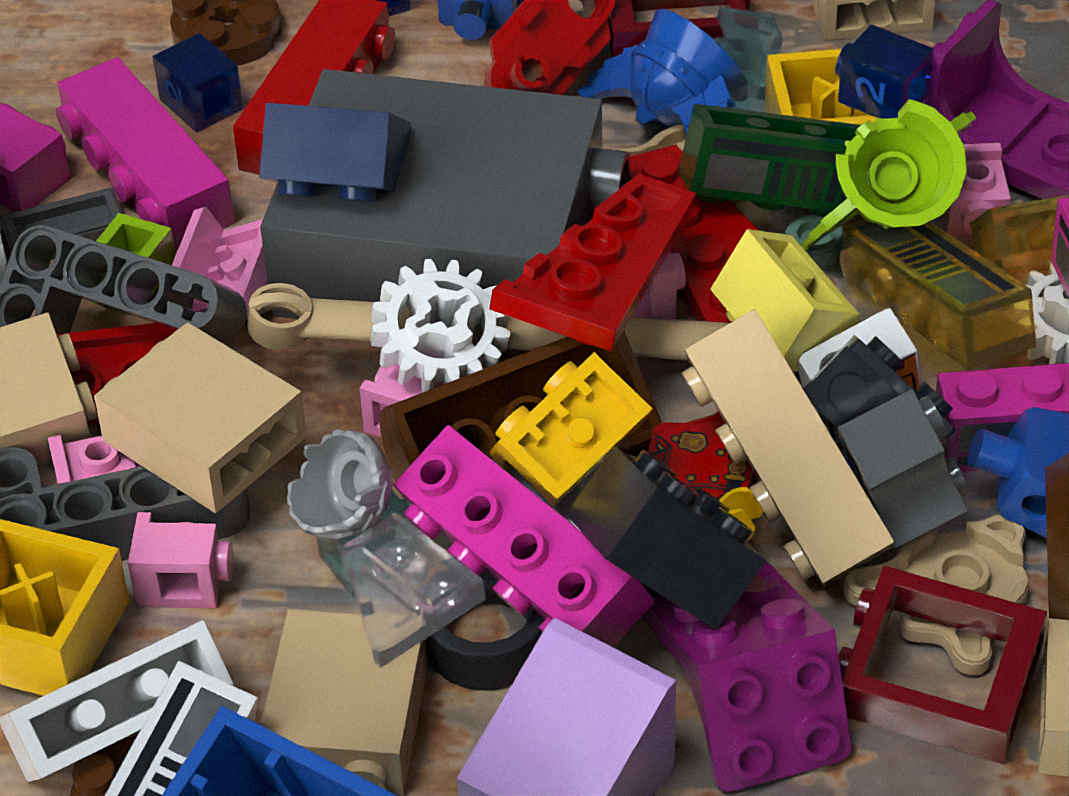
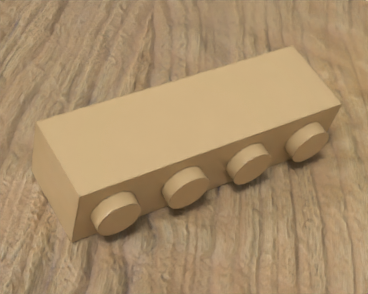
[682,309,894,588]

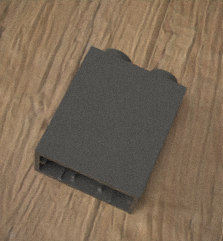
[260,69,630,319]

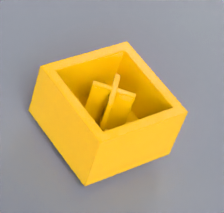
[765,45,900,125]
[0,519,130,696]

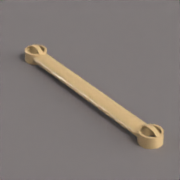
[247,283,800,376]

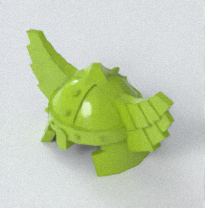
[801,99,977,251]

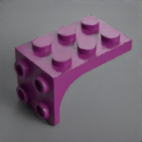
[923,0,1069,204]
[641,561,851,792]

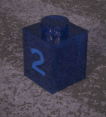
[835,24,934,119]
[152,33,243,133]

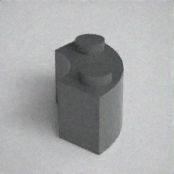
[837,389,970,548]

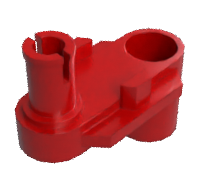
[484,0,615,95]

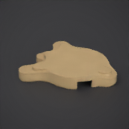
[843,515,1030,675]

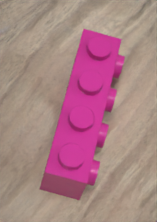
[393,425,655,648]

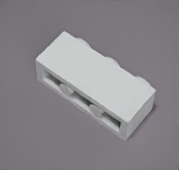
[0,620,234,782]

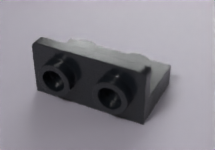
[803,335,956,440]

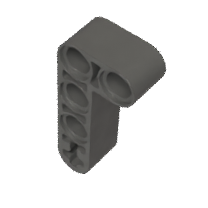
[0,225,247,342]
[0,447,250,561]

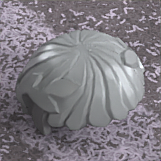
[287,429,393,539]

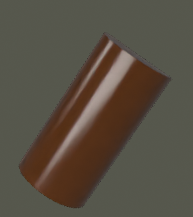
[380,330,662,507]

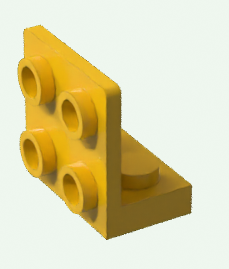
[489,352,652,507]

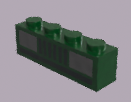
[679,103,861,217]

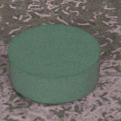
[785,215,845,270]

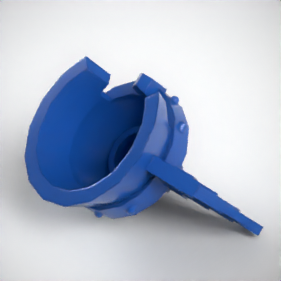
[577,9,748,136]

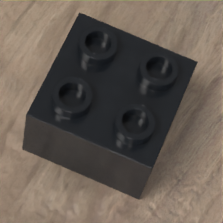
[566,446,766,630]

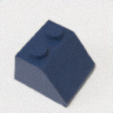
[259,103,412,202]

